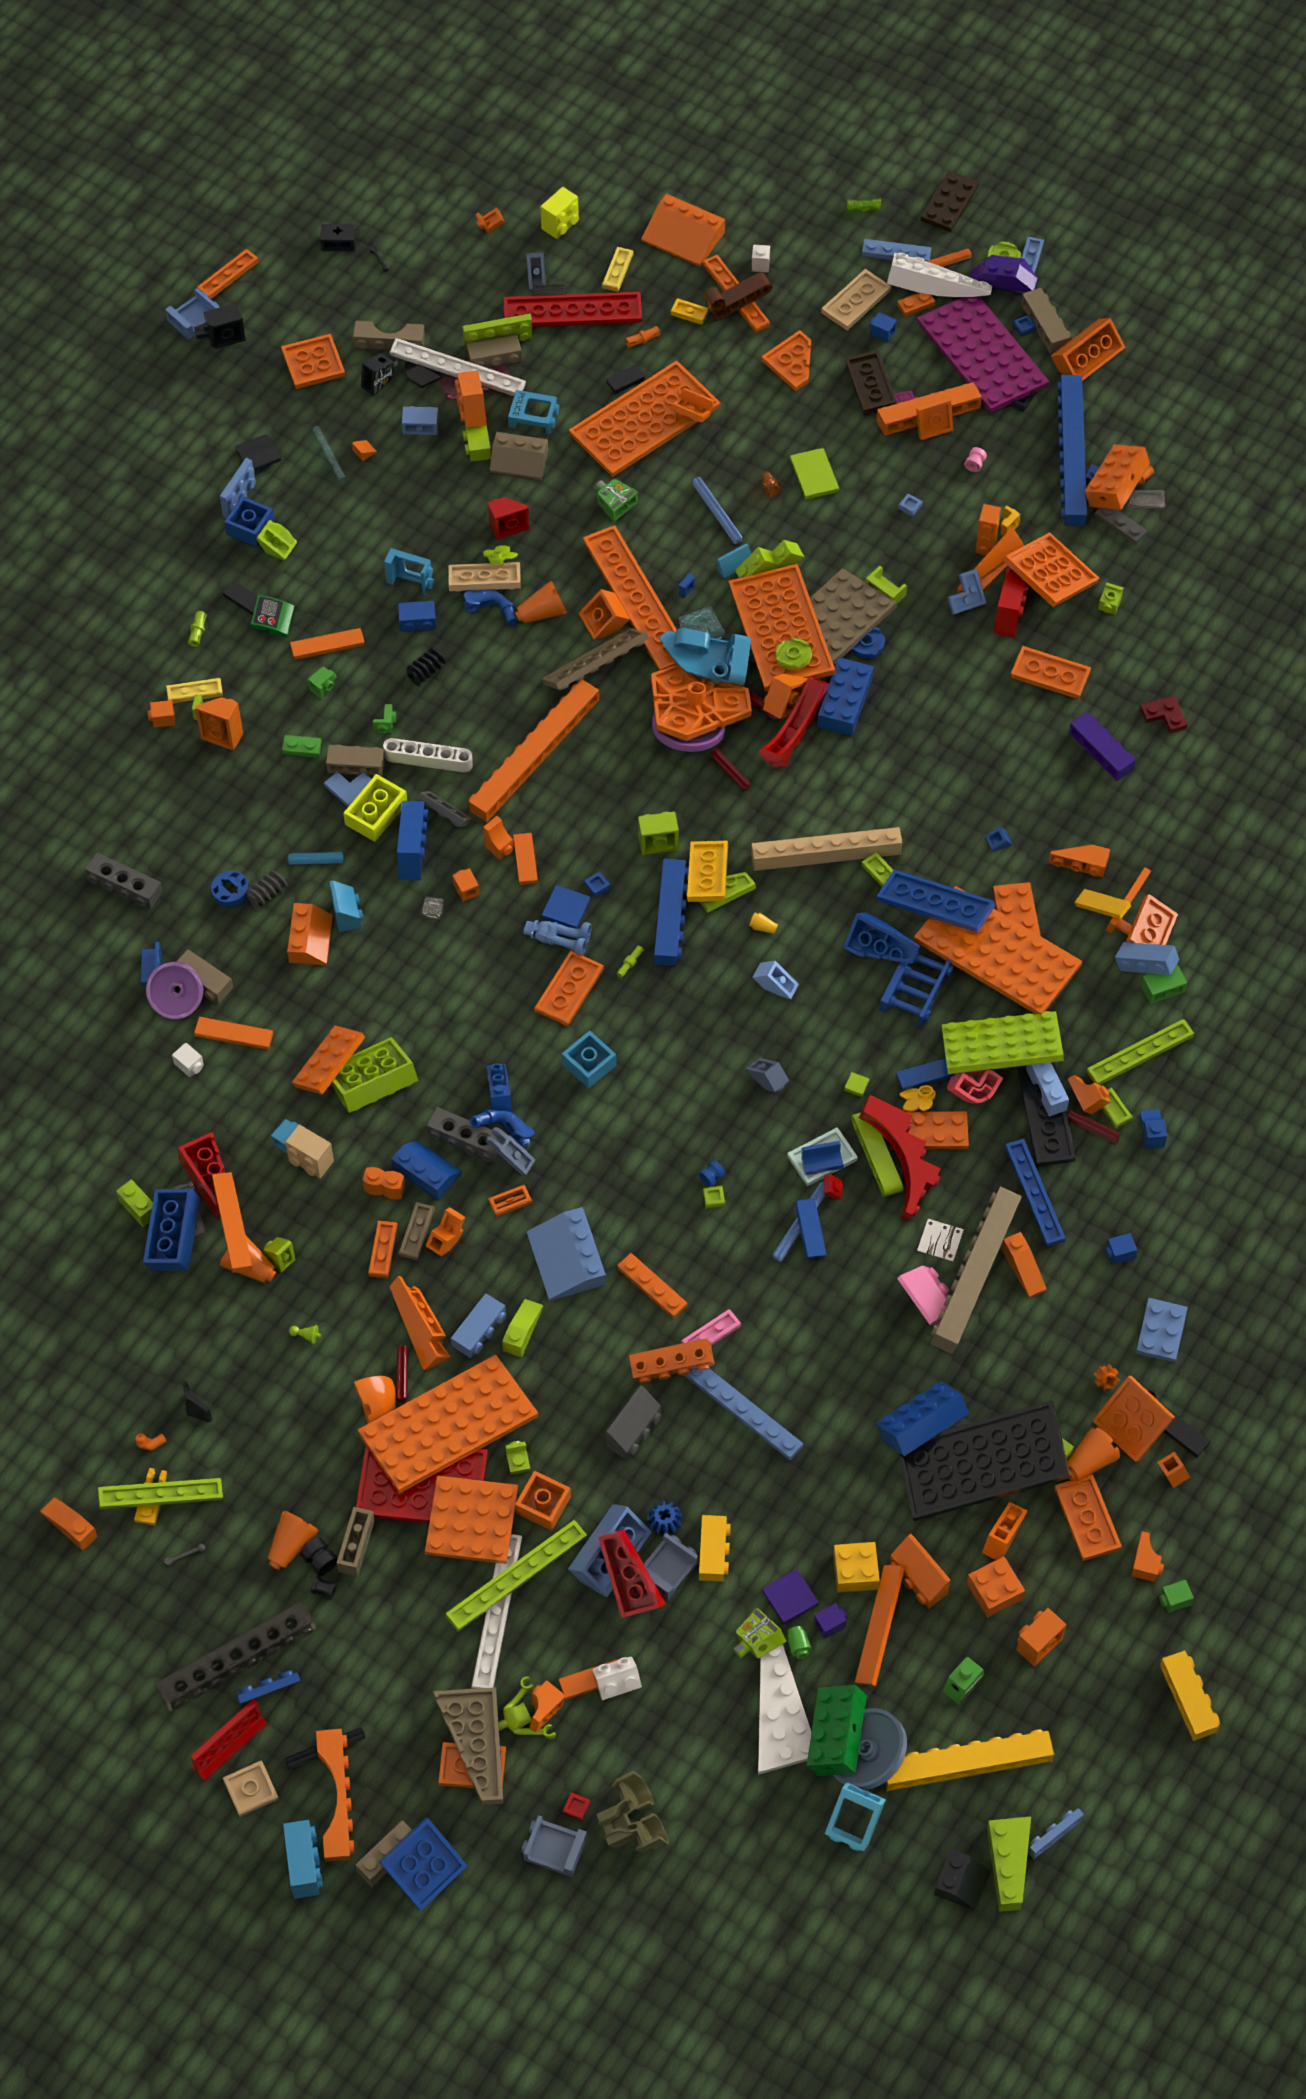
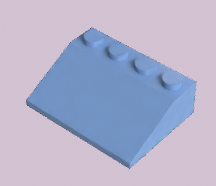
[527,1207,606,1301]

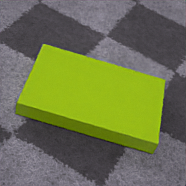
[790,448,839,500]

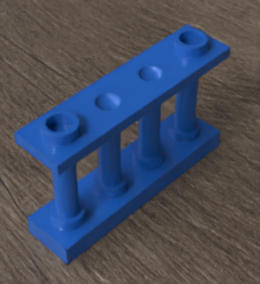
[879,952,954,1027]

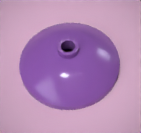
[146,962,203,1019]

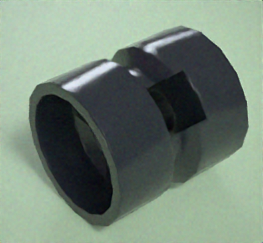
[300,1537,338,1576]

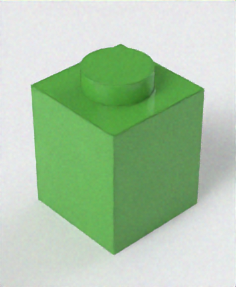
[1159,1580,1194,1613]

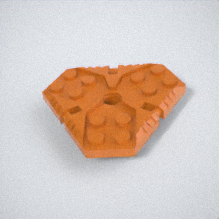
[651,664,752,741]

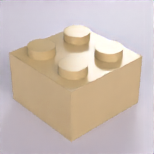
[286,1124,334,1179]

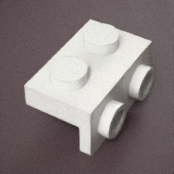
[593,1657,642,1700]

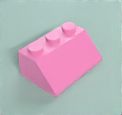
[897,1266,950,1326]

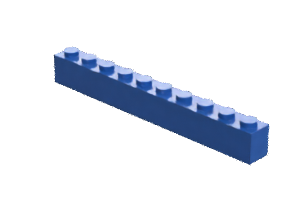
[1057,375,1087,526]

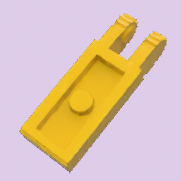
[134,1468,167,1526]

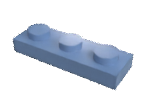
[1028,1808,1084,1860]

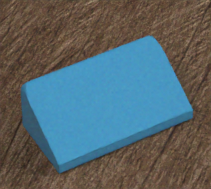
[717,544,751,578]

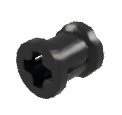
[311,1576,337,1600]

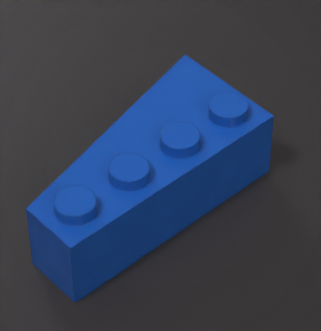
[397,801,428,880]

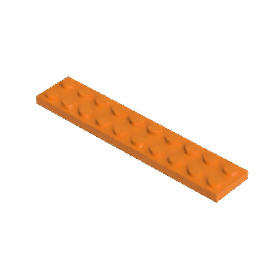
[583,525,677,671]

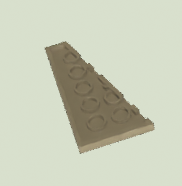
[433,1687,503,1805]

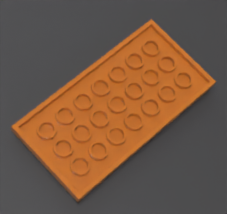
[569,361,721,477]
[728,564,836,692]
[913,886,1082,1014]
[358,1355,538,1494]

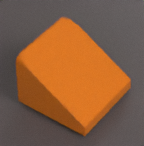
[352,440,377,461]

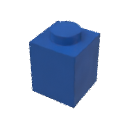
[869,312,897,343]
[1105,1233,1137,1265]

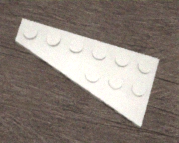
[758,1644,811,1775]

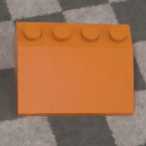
[641,194,725,267]

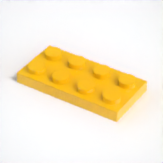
[687,841,728,902]

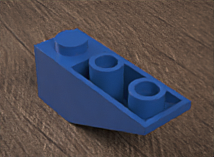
[487,1063,512,1112]

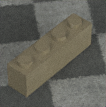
[1021,288,1071,354]

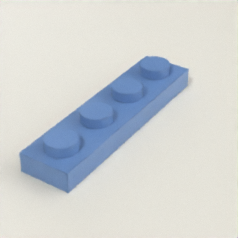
[862,239,932,261]

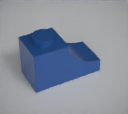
[1139,1109,1167,1149]

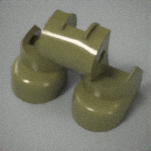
[597,1771,669,1853]

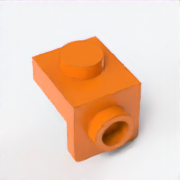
[476,207,505,234]

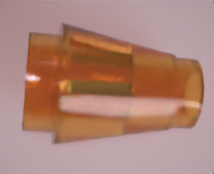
[761,471,781,497]

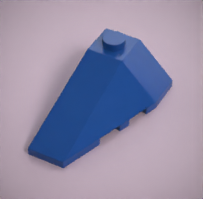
[843,912,920,963]

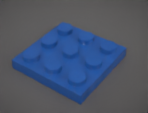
[236,1670,301,1704]
[379,1817,467,1911]

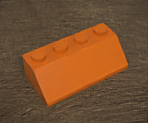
[1051,318,1126,381]

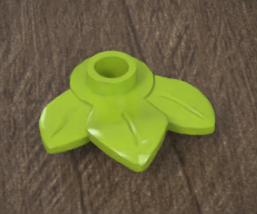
[483,545,518,565]

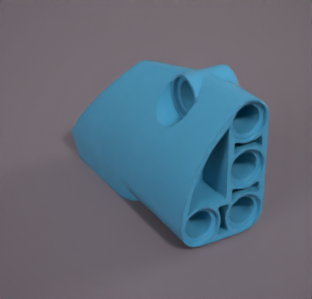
[659,628,751,686]

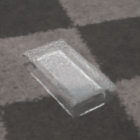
[1129,490,1165,508]

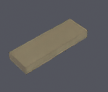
[399,1202,435,1261]

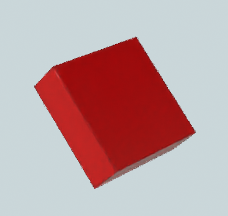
[563,1792,591,1821]

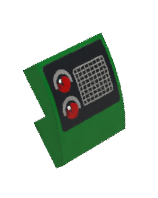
[251,595,295,637]

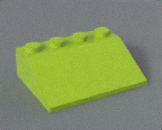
[331,1037,419,1113]

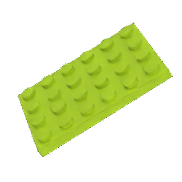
[942,1011,1064,1074]

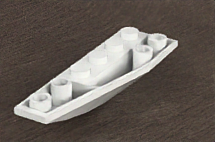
[887,253,992,297]

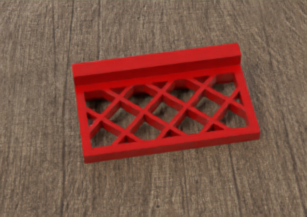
[190,1699,268,1782]

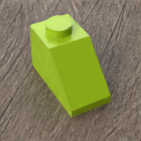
[263,1237,295,1273]

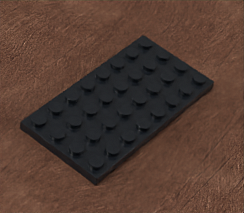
[899,1400,1071,1521]

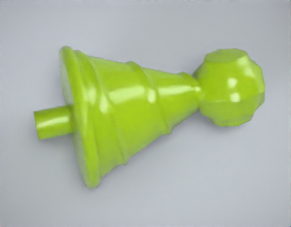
[289,1325,321,1344]

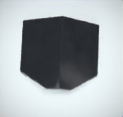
[403,361,442,388]
[182,1381,212,1423]

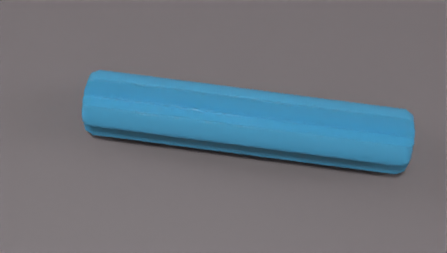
[288,852,343,865]

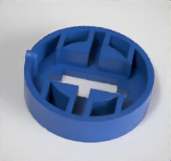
[211,871,249,907]

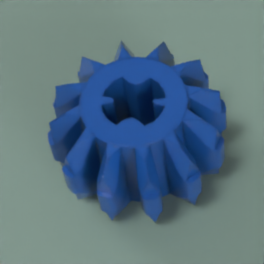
[647,1500,682,1535]

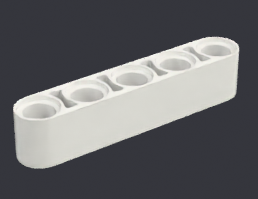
[383,738,473,772]

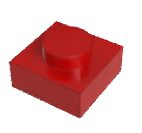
[824,1174,843,1200]

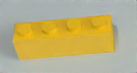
[1160,1651,1220,1741]

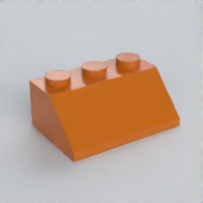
[195,697,243,751]
[287,903,333,965]
[890,1534,950,1609]

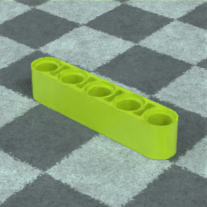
[851,1112,903,1197]

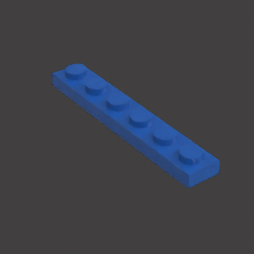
[1005,1139,1066,1247]

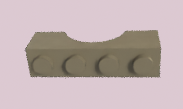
[353,321,425,350]

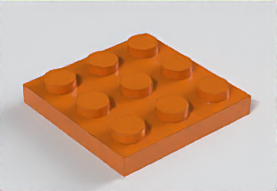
[281,334,346,389]
[1092,1376,1175,1462]

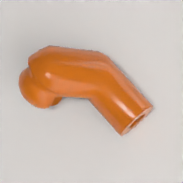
[135,1434,167,1451]

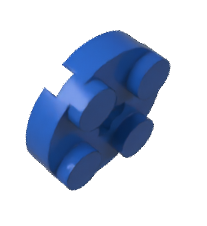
[850,626,885,659]

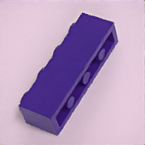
[1069,712,1135,781]

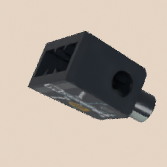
[361,354,398,396]

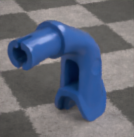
[464,590,518,626]
[470,1109,535,1148]

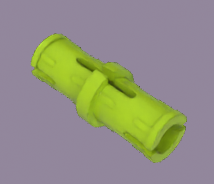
[188,611,207,647]

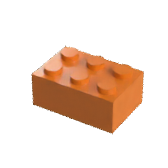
[455,370,487,428]

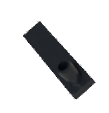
[1147,1389,1210,1458]

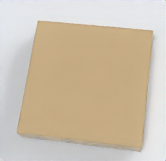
[223,1760,279,1817]

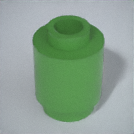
[786,1626,812,1659]

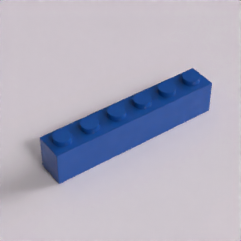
[654,859,689,966]

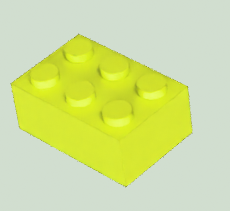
[344,774,407,842]

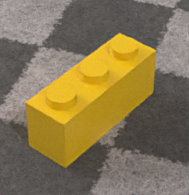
[699,1515,731,1582]

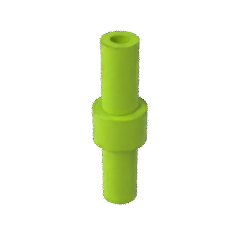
[616,946,644,978]

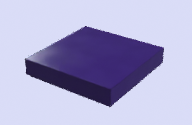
[762,1569,819,1625]

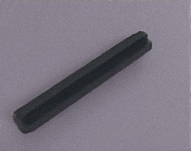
[285,1727,365,1769]

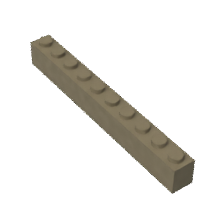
[930,1186,1022,1354]

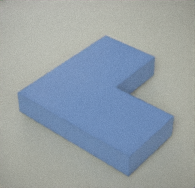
[947,569,987,614]
[324,772,371,807]

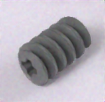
[246,871,288,910]

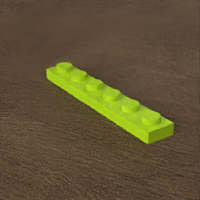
[1086,1019,1194,1085]
[98,1478,223,1509]

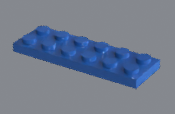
[877,869,995,933]

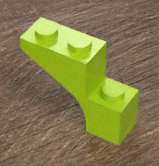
[735,540,804,578]

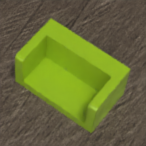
[866,566,907,604]

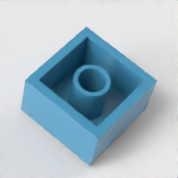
[562,1030,616,1089]

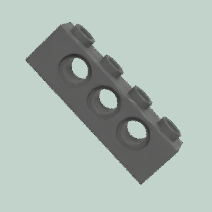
[85,852,163,908]
[427,1107,502,1164]

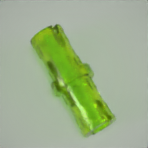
[847,198,881,211]

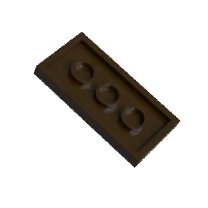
[920,171,979,232]
[845,350,897,414]

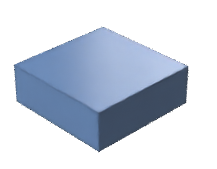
[898,494,923,517]

